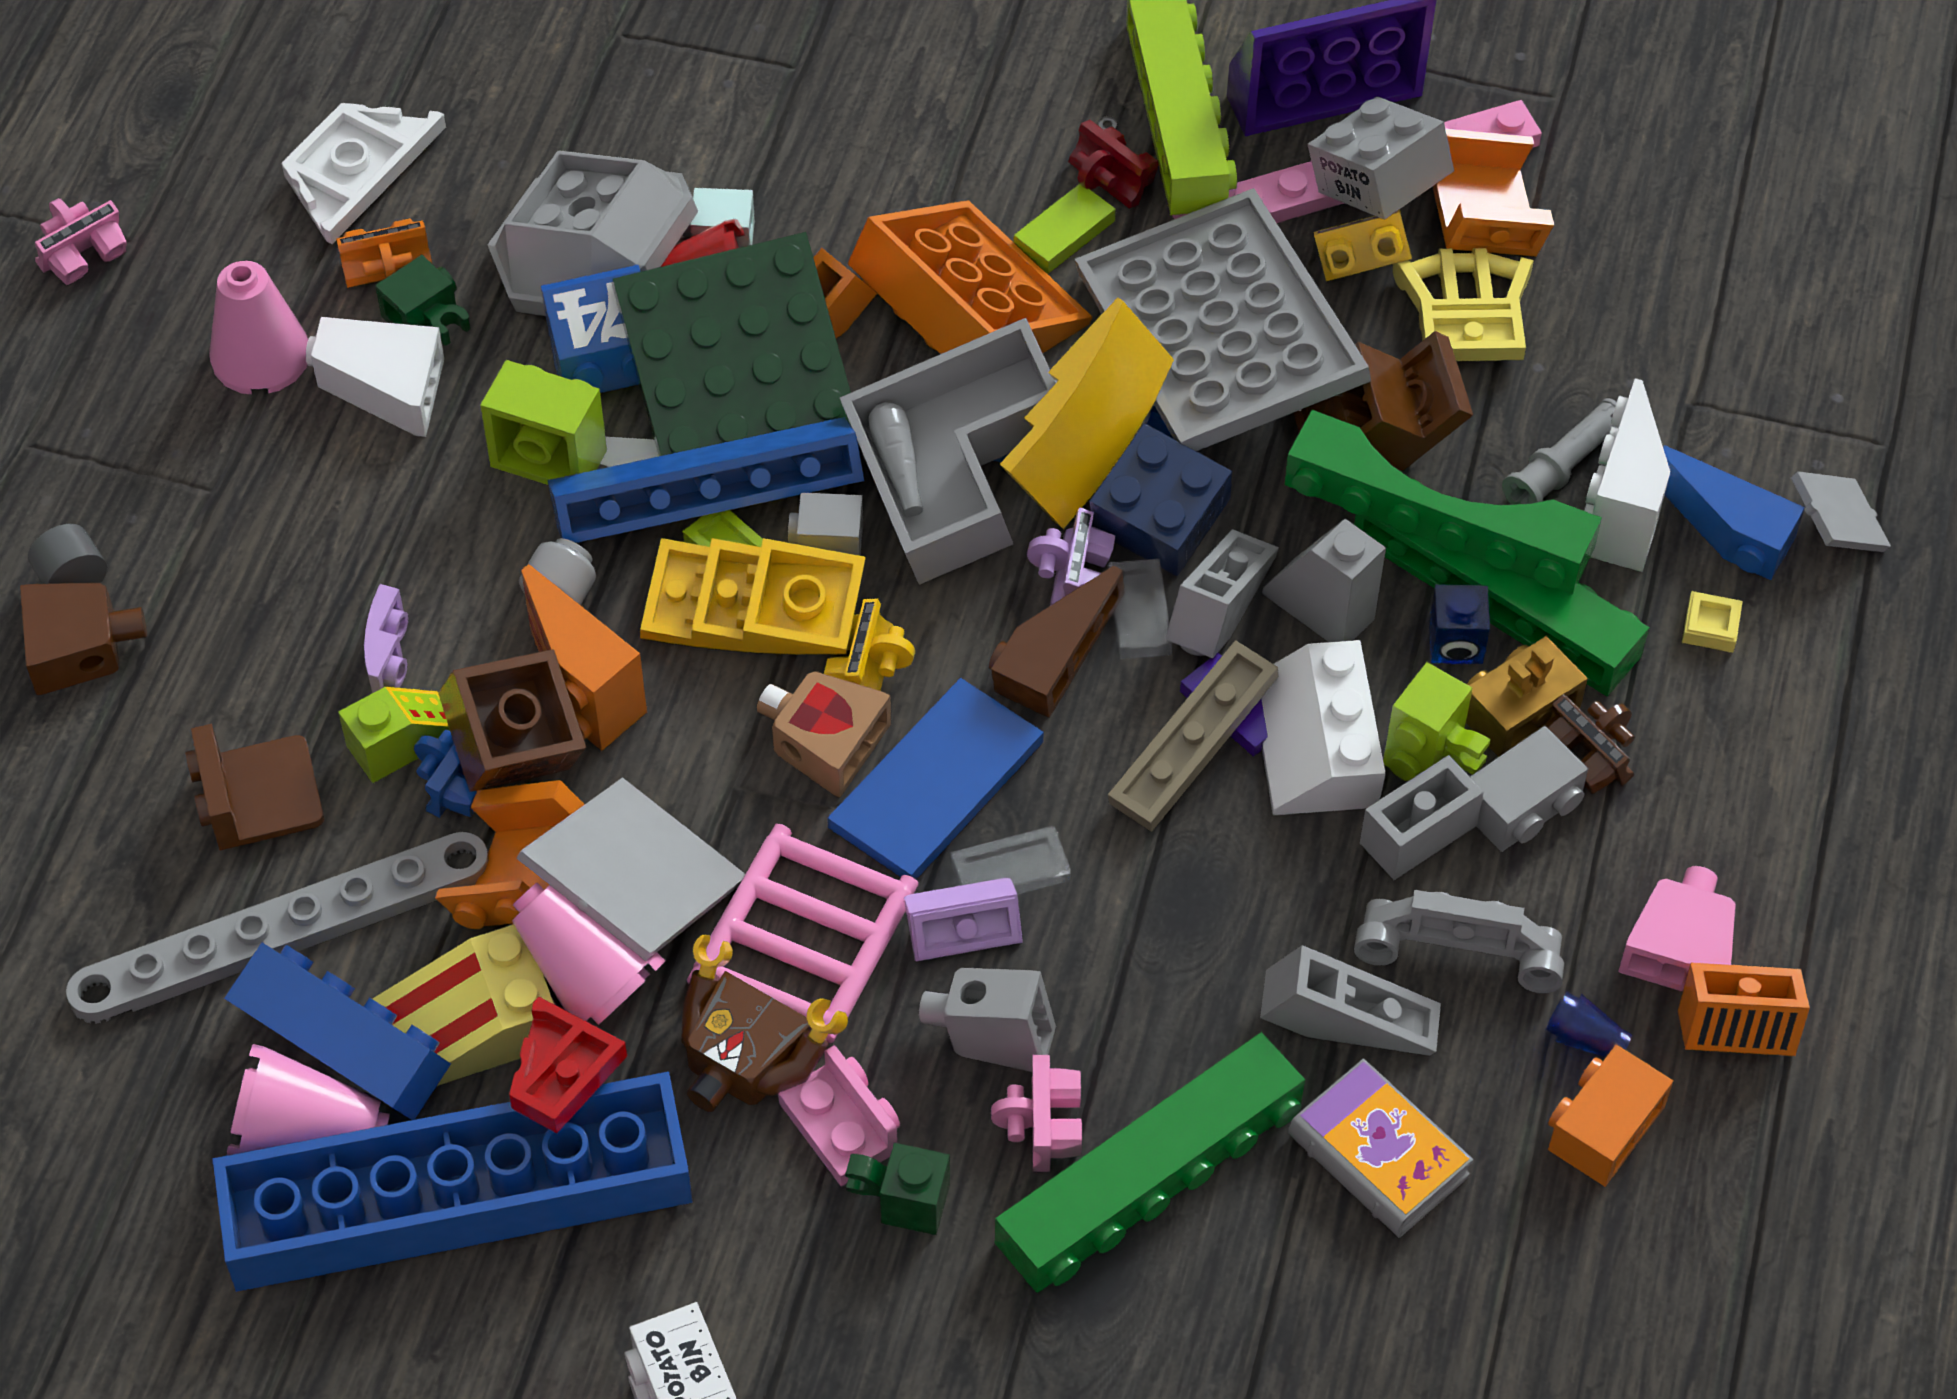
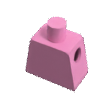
[1618,866,1735,992]

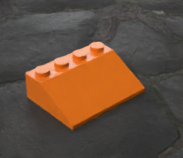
[848,200,1093,354]

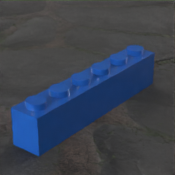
[547,417,864,543]

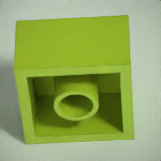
[480,360,607,485]

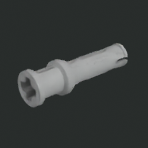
[1502,398,1619,505]

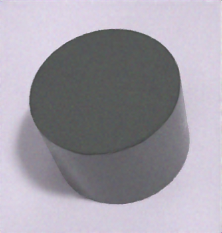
[28,524,107,584]

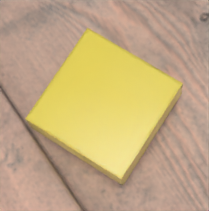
[1682,591,1743,653]

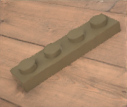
[1108,640,1279,832]

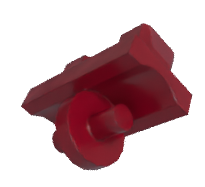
[1068,120,1159,209]

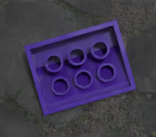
[1227,0,1437,136]

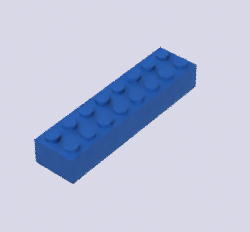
[212,1072,693,1292]

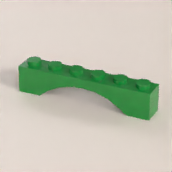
[1284,410,1602,594]

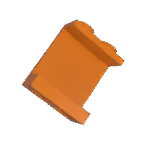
[1432,129,1554,257]
[435,780,585,929]

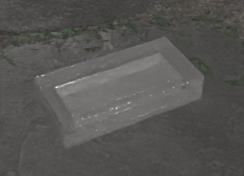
[1108,559,1172,659]
[951,826,1070,895]

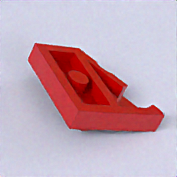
[509,997,627,1133]

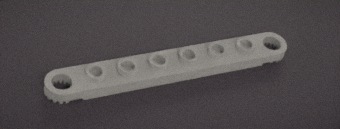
[66,832,488,1024]

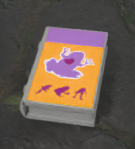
[1288,1058,1473,1238]

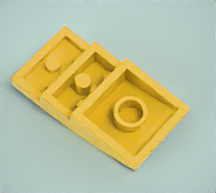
[1000,297,1174,529]
[640,538,865,655]

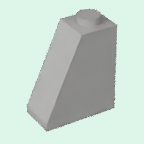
[1262,519,1386,642]

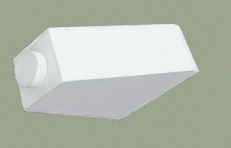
[306,317,444,437]

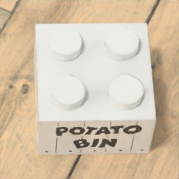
[624,1302,736,1399]

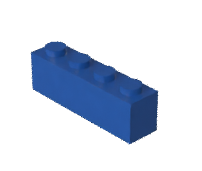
[224,942,451,1120]

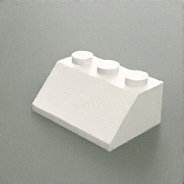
[1261,640,1385,815]

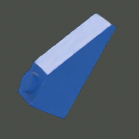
[1663,445,1805,580]

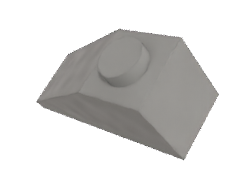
[1165,529,1279,658]
[1260,945,1441,1056]

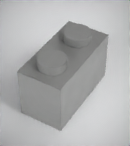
[1470,726,1588,852]
[1360,755,1484,880]

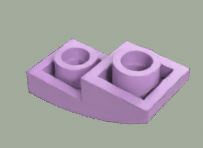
[364,584,408,693]

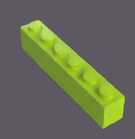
[1126,0,1237,215]

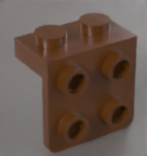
[185,724,324,850]

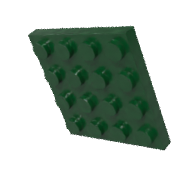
[611,232,852,456]

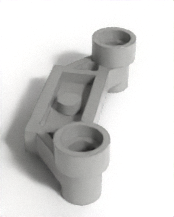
[1354,890,1564,993]

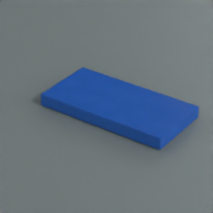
[827,678,1044,879]

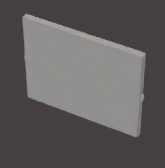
[516,777,745,961]

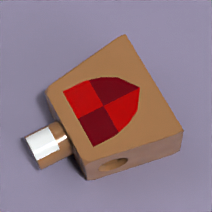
[757,671,891,798]

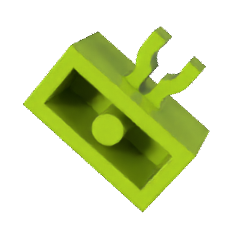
[1383,662,1491,781]

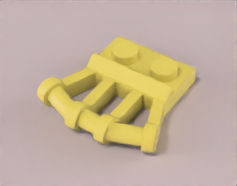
[1393,248,1534,361]

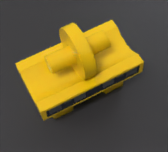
[1314,209,1412,281]
[824,599,915,691]

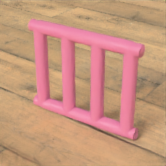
[687,824,919,1043]

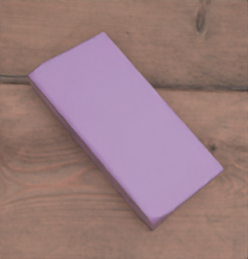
[904,878,1023,961]

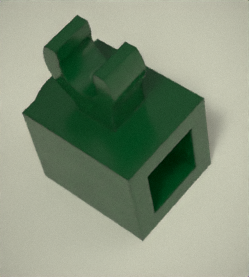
[375,255,471,346]
[845,1143,950,1235]

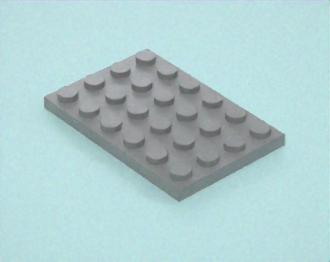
[1075,188,1371,451]

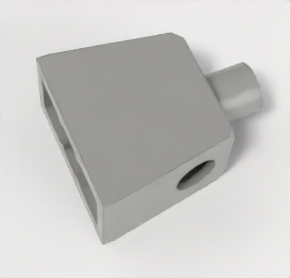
[919,968,1056,1072]

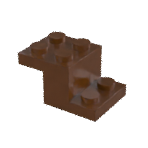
[1293,331,1473,472]

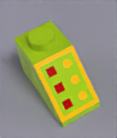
[338,687,450,783]

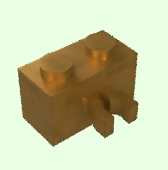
[1466,636,1588,757]

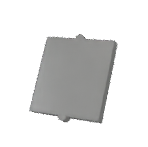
[1791,471,1891,552]

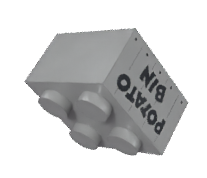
[1308,97,1454,220]

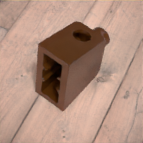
[20,583,147,695]

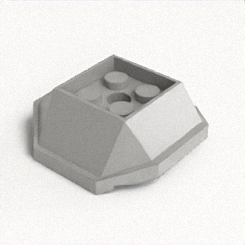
[487,151,698,316]

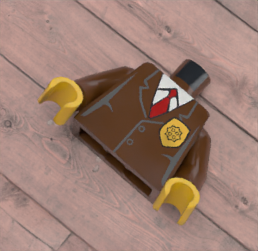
[681,935,848,1112]

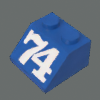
[541,265,641,393]

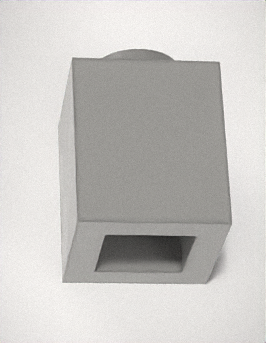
[788,493,863,556]

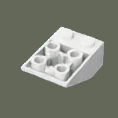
[1584,378,1670,572]

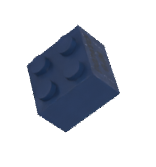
[1090,423,1232,577]

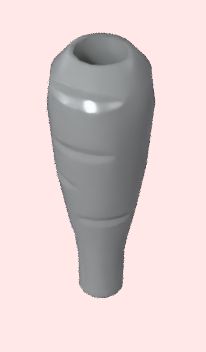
[868,402,923,517]

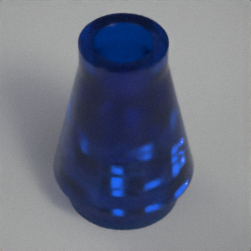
[1545,991,1633,1058]

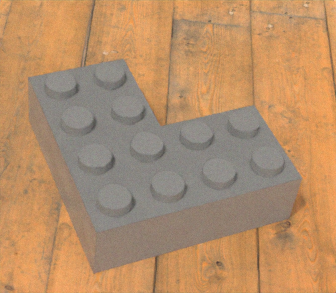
[840,318,1056,585]

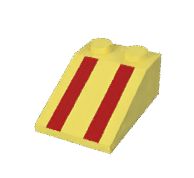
[373,924,554,1086]

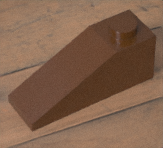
[989,566,1125,718]

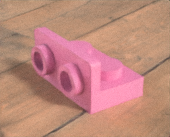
[778,1045,900,1187]

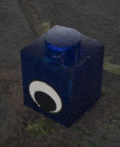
[1429,585,1490,664]

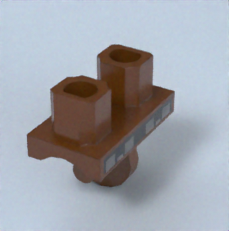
[1546,694,1635,794]

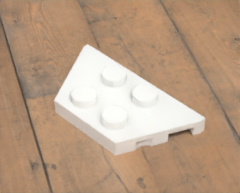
[282,103,446,244]

